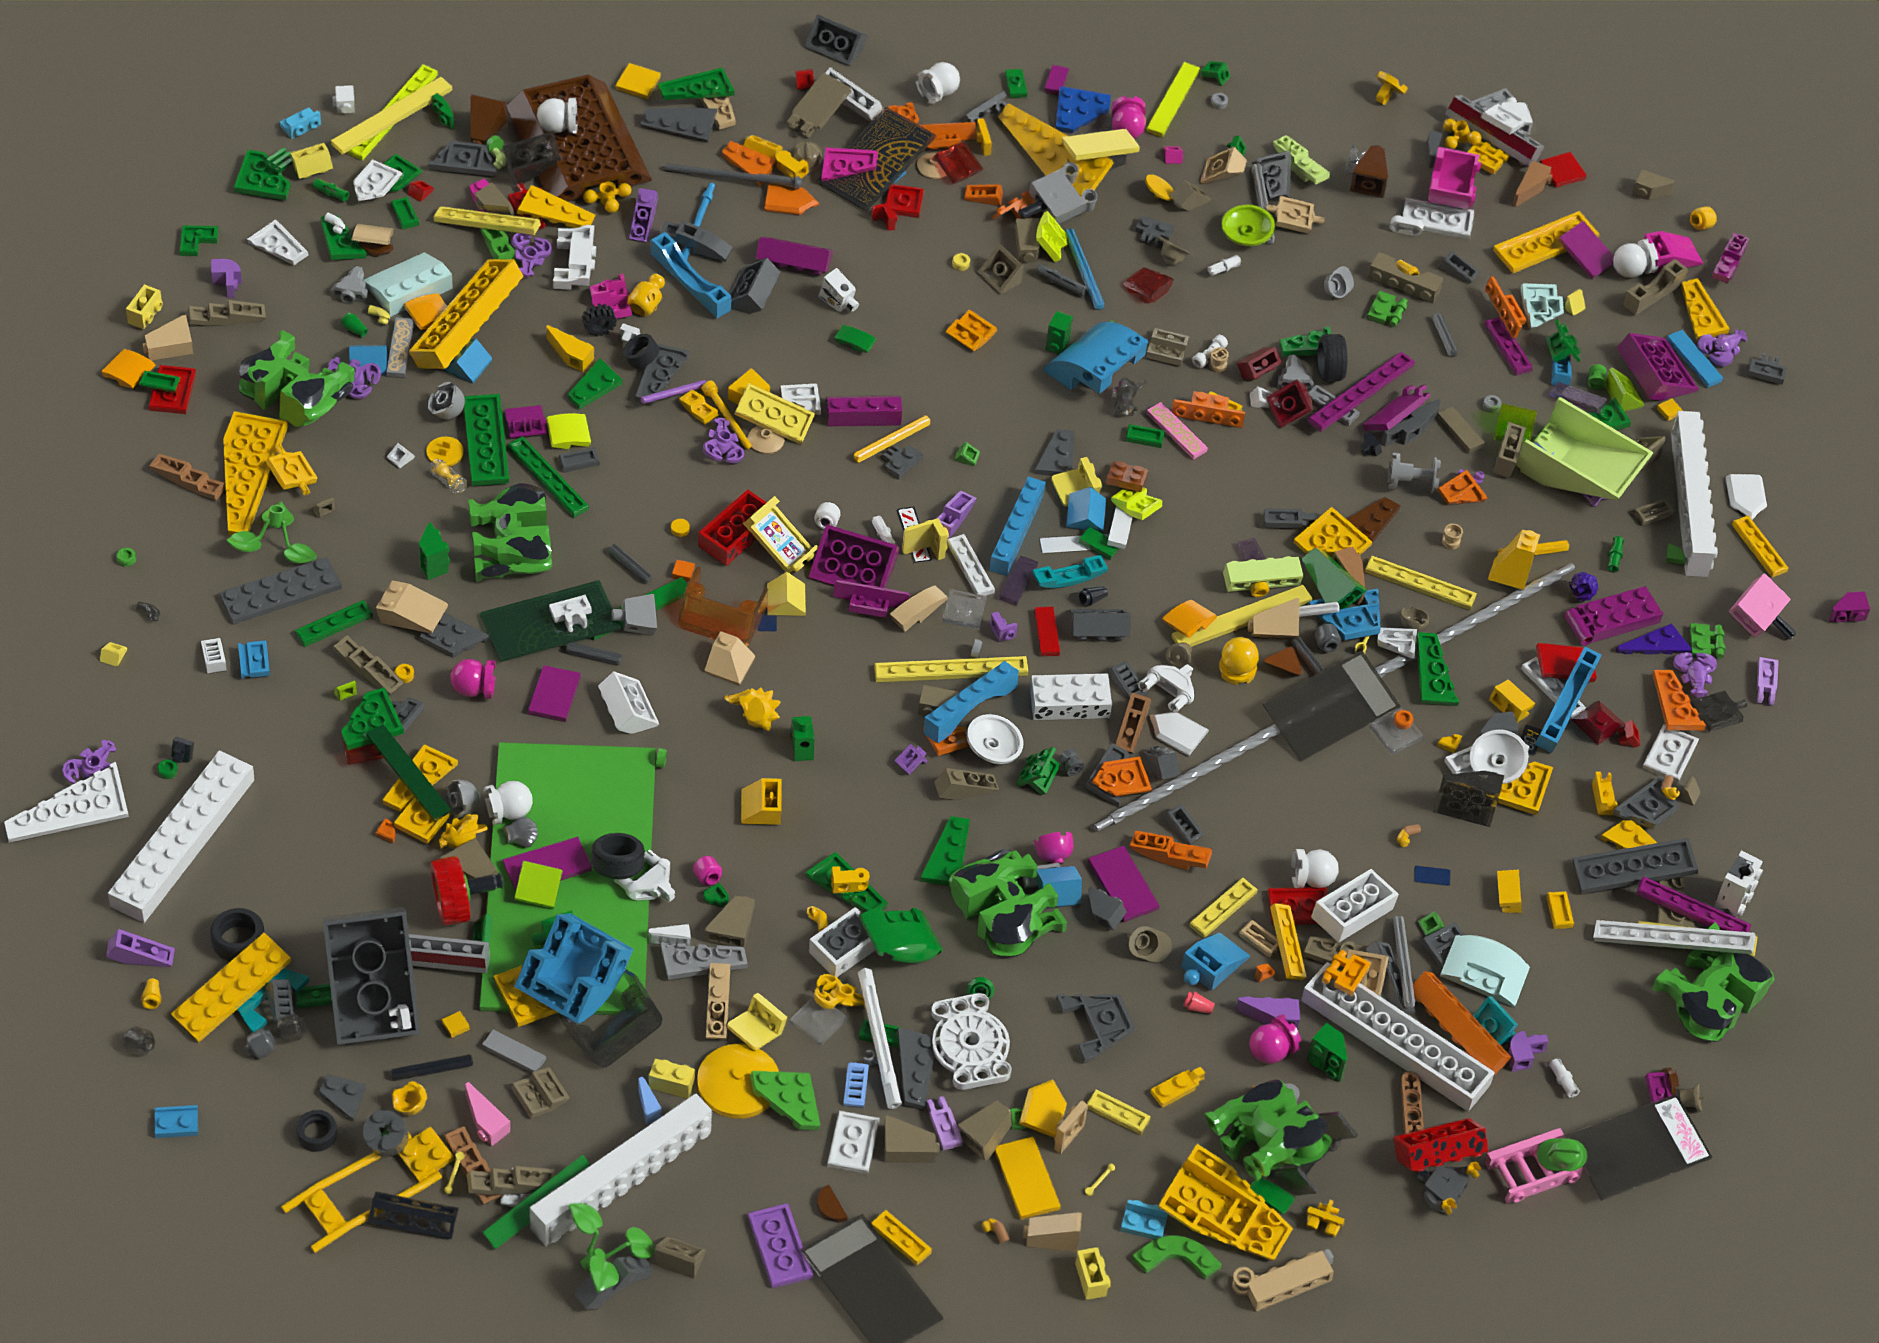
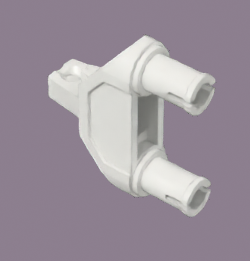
[1138,664,1194,713]
[614,850,675,902]

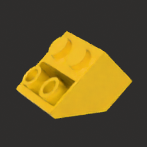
[741,778,782,825]

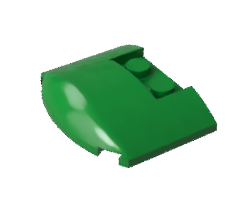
[859,907,943,963]

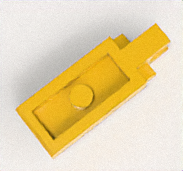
[1150,1067,1205,1108]

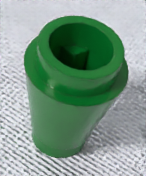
[341,312,369,337]

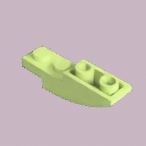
[1273,135,1330,184]

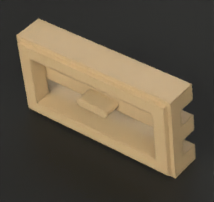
[1239,920,1279,958]

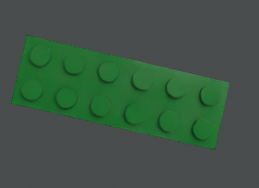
[464,394,509,486]

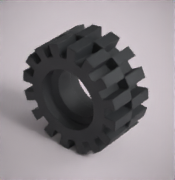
[582,303,617,337]

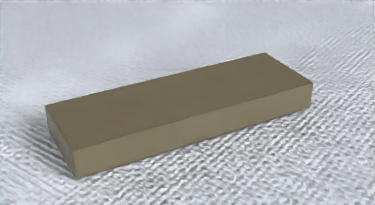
[1437,406,1485,453]

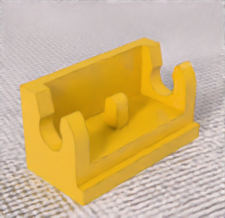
[1489,680,1535,723]
[1592,771,1618,815]
[1497,869,1522,913]

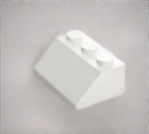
[598,671,659,734]

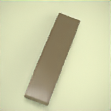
[188,300,266,325]
[333,635,404,695]
[467,1166,555,1194]

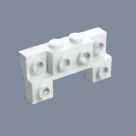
[553,225,596,290]

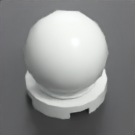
[916,62,960,104]
[537,98,577,133]
[1613,239,1658,278]
[484,781,533,825]
[1291,849,1339,888]

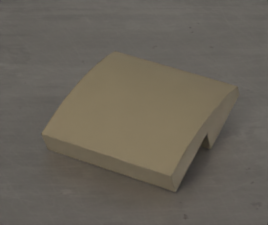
[1146,328,1190,366]
[511,1067,570,1119]

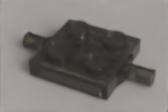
[1691,690,1747,732]

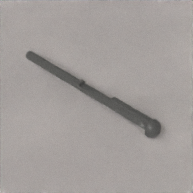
[665,163,803,190]

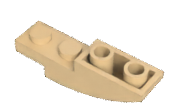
[706,963,731,1039]

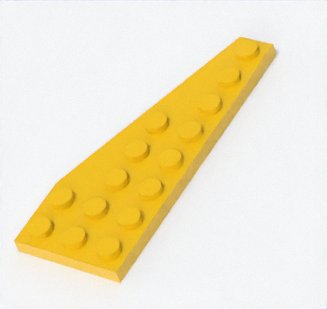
[998,103,1114,197]
[223,411,288,536]

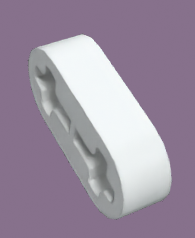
[1390,216,1423,236]

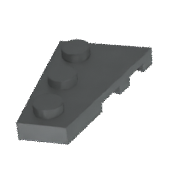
[1257,151,1292,201]
[1035,429,1075,476]
[1084,743,1129,807]

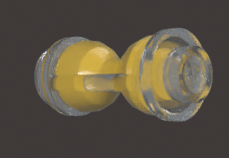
[429,459,467,494]

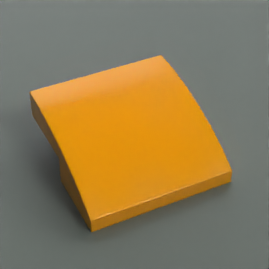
[403,293,447,330]
[946,309,997,352]
[101,349,156,389]
[1162,600,1217,638]

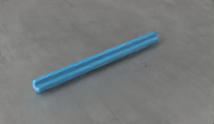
[1065,228,1104,310]

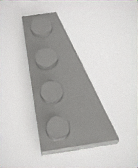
[660,942,748,980]

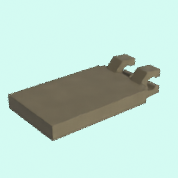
[787,72,851,138]

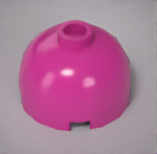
[1034,832,1074,865]

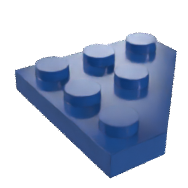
[1055,86,1111,133]

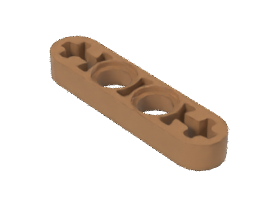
[1400,1071,1424,1134]

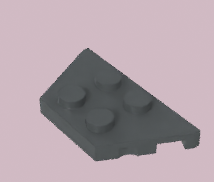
[429,141,497,177]
[421,612,489,658]
[1613,775,1679,829]

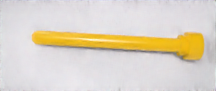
[701,381,751,449]

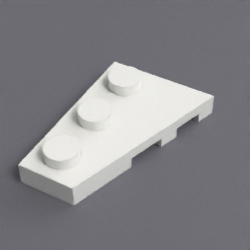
[247,220,308,265]

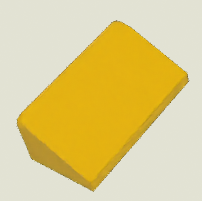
[743,135,783,159]

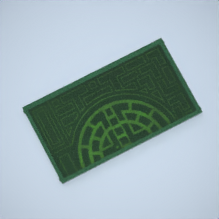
[480,580,621,662]

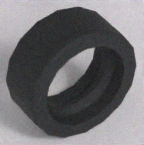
[623,334,659,368]
[297,1110,337,1152]

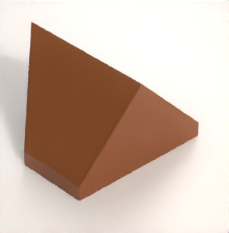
[1264,647,1303,675]

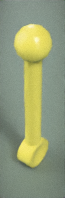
[444,1152,464,1194]
[1085,1164,1115,1196]

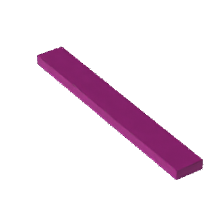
[1308,352,1415,432]

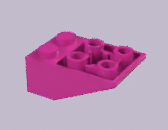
[1644,231,1703,274]

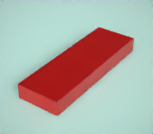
[1034,606,1060,656]

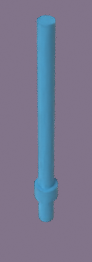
[682,182,715,260]

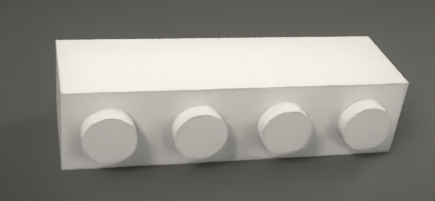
[825,68,884,124]

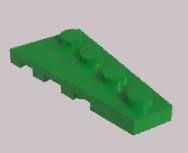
[657,67,735,100]

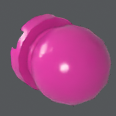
[1112,96,1146,139]
[450,659,496,699]
[1249,1014,1302,1065]

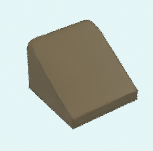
[313,497,335,518]
[1680,776,1700,806]

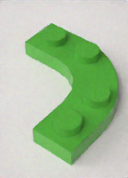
[1132,1236,1222,1280]

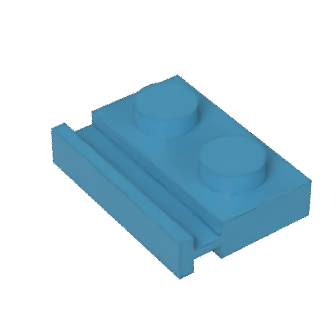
[238,640,270,678]
[155,1105,198,1138]

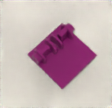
[505,405,547,438]

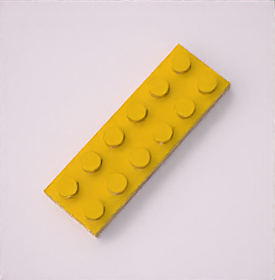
[1493,211,1599,273]
[171,932,292,1043]

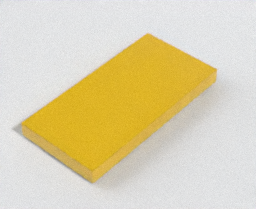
[994,1137,1061,1220]

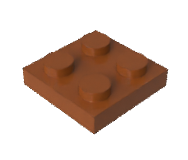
[1106,461,1149,492]

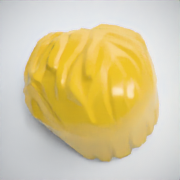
[392,1081,427,1116]

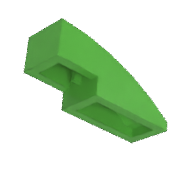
[480,228,517,263]

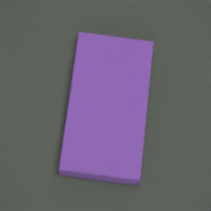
[747,1203,813,1288]

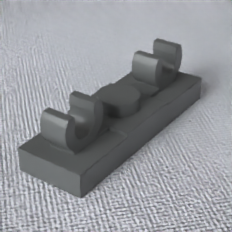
[959,91,1007,123]

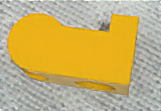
[776,150,809,179]
[831,866,870,894]

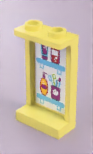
[743,496,818,573]

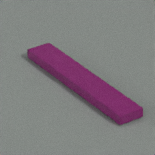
[1636,876,1751,932]

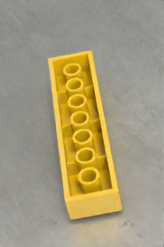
[409,259,524,369]

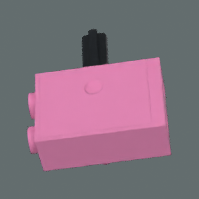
[1728,573,1796,640]

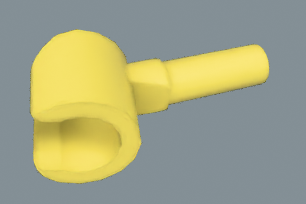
[1355,636,1370,656]

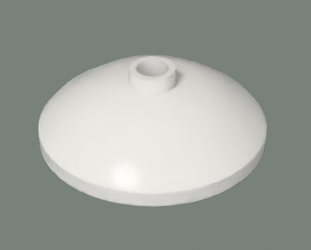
[967,714,1023,764]
[1470,730,1528,784]

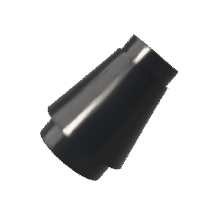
[1079,586,1108,606]

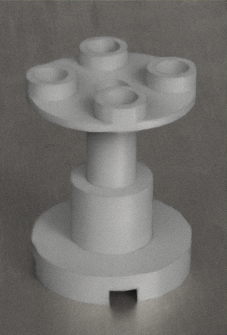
[1388,452,1441,493]

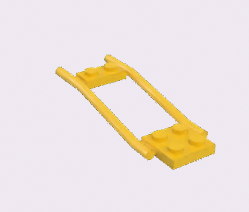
[281,1126,455,1253]

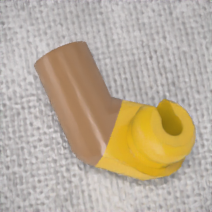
[1661,775,1680,800]
[1397,824,1421,847]
[982,1218,1010,1244]

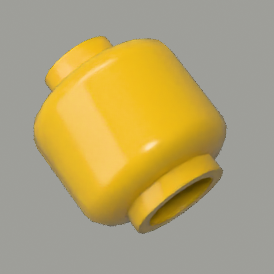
[1690,206,1716,230]

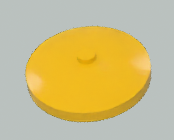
[697,1044,779,1119]

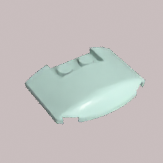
[1440,935,1530,1007]

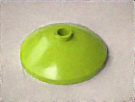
[1222,205,1275,246]

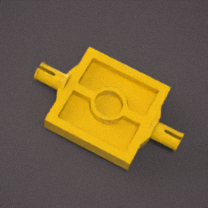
[266,444,318,495]

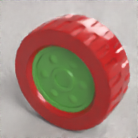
[430,856,504,926]

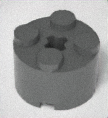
[363,1110,409,1157]

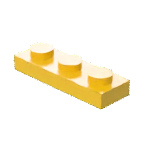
[871,1210,932,1266]

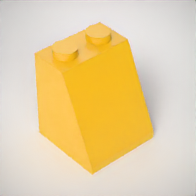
[1488,530,1540,590]

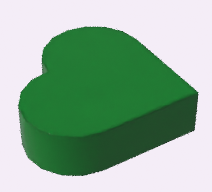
[703,883,729,907]

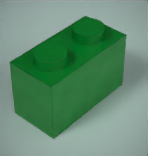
[1045,311,1073,354]

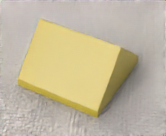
[767,572,806,616]

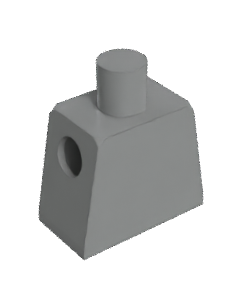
[611,594,657,635]

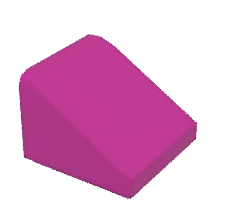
[1163,146,1183,164]

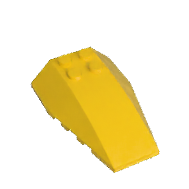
[1158,1144,1293,1261]

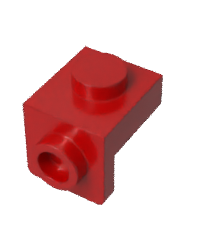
[872,203,898,231]

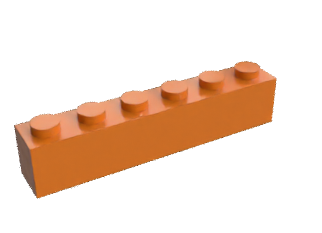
[1413,971,1512,1075]

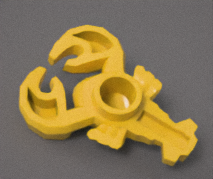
[814,974,866,1009]

